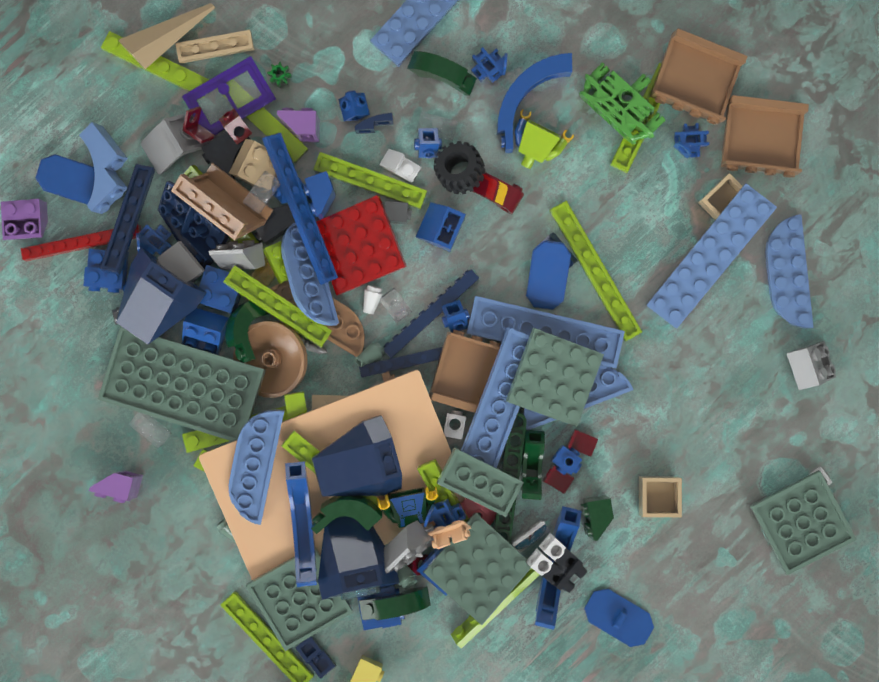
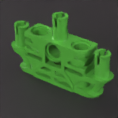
[579,62,666,145]

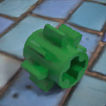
[267,62,292,87]

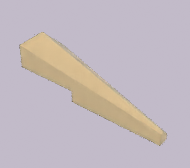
[118,3,215,70]

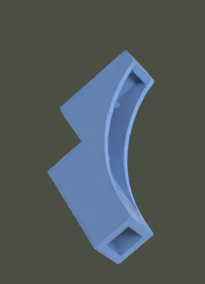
[79,122,128,214]

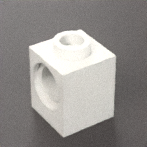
[444,410,466,439]

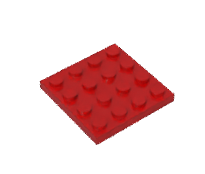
[316,195,407,295]

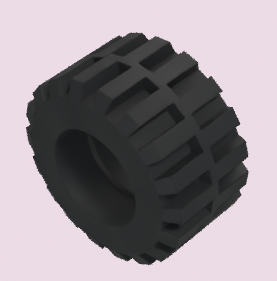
[434,141,485,194]

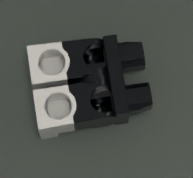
[526,533,587,593]

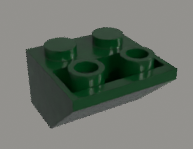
[580,495,614,541]

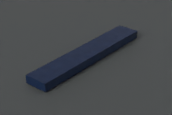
[100,164,155,275]

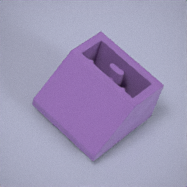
[277,108,320,142]
[1,199,48,240]
[89,470,143,503]

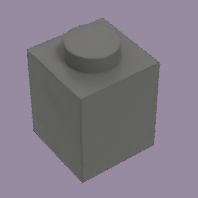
[385,201,412,225]

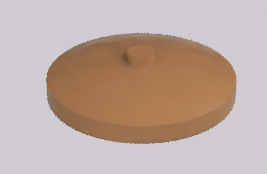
[233,320,307,398]

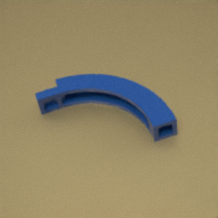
[497,53,572,153]
[285,461,317,587]
[534,506,582,630]

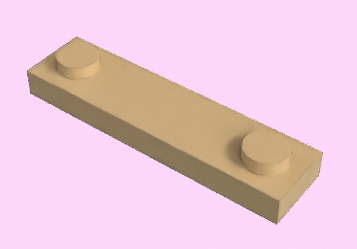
[175,30,254,64]

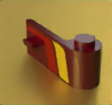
[472,172,524,214]

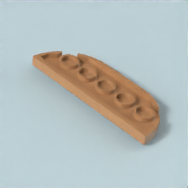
[270,281,365,357]

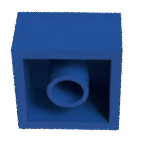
[199,265,241,314]

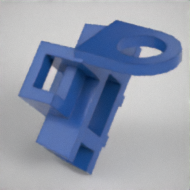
[471,47,508,83]
[674,123,710,158]
[136,224,172,255]
[423,499,466,529]

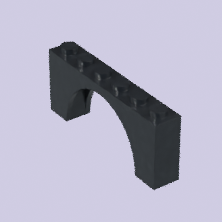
[201,126,295,245]

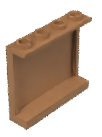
[650,28,748,125]
[721,95,809,178]
[171,163,273,240]
[429,330,501,413]

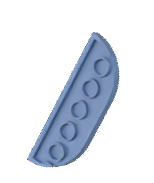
[765,214,814,328]
[281,223,339,326]
[523,365,634,430]
[228,409,284,525]

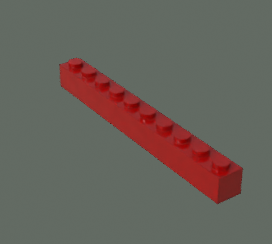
[20,224,142,261]

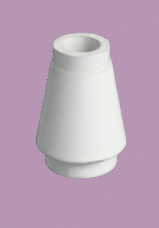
[363,285,383,314]

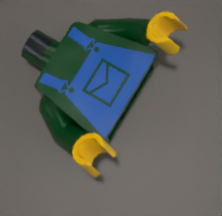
[376,487,438,528]

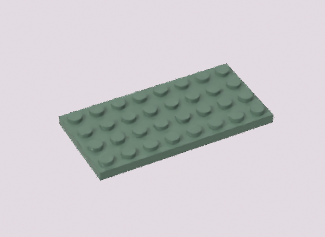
[98,326,266,441]

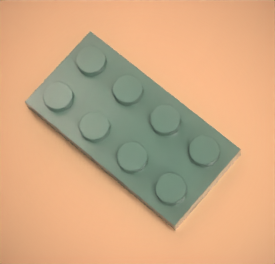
[436,447,524,517]

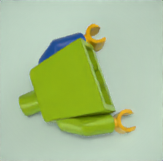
[515,109,574,169]

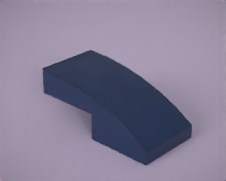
[355,113,393,134]
[296,636,337,679]

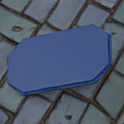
[35,154,95,205]
[526,240,571,310]
[584,589,654,647]

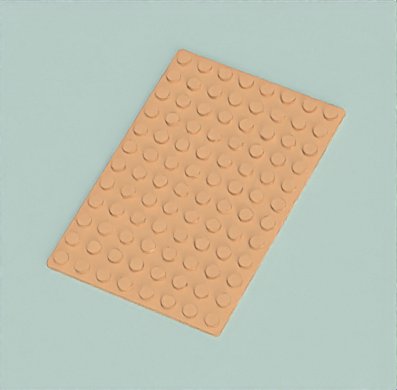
[199,370,465,580]

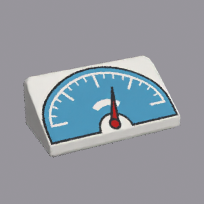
[511,519,550,553]

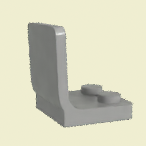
[141,114,210,174]

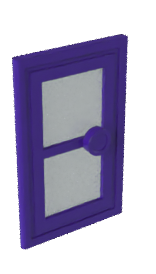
[182,56,276,135]

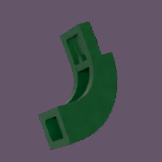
[407,51,477,96]
[225,300,269,363]
[521,430,545,500]
[311,496,383,534]
[359,586,431,620]

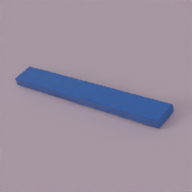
[262,133,338,285]

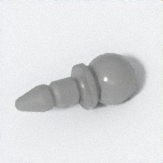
[300,336,327,354]

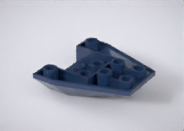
[157,181,229,270]
[116,248,206,345]
[311,415,402,496]
[318,516,400,600]

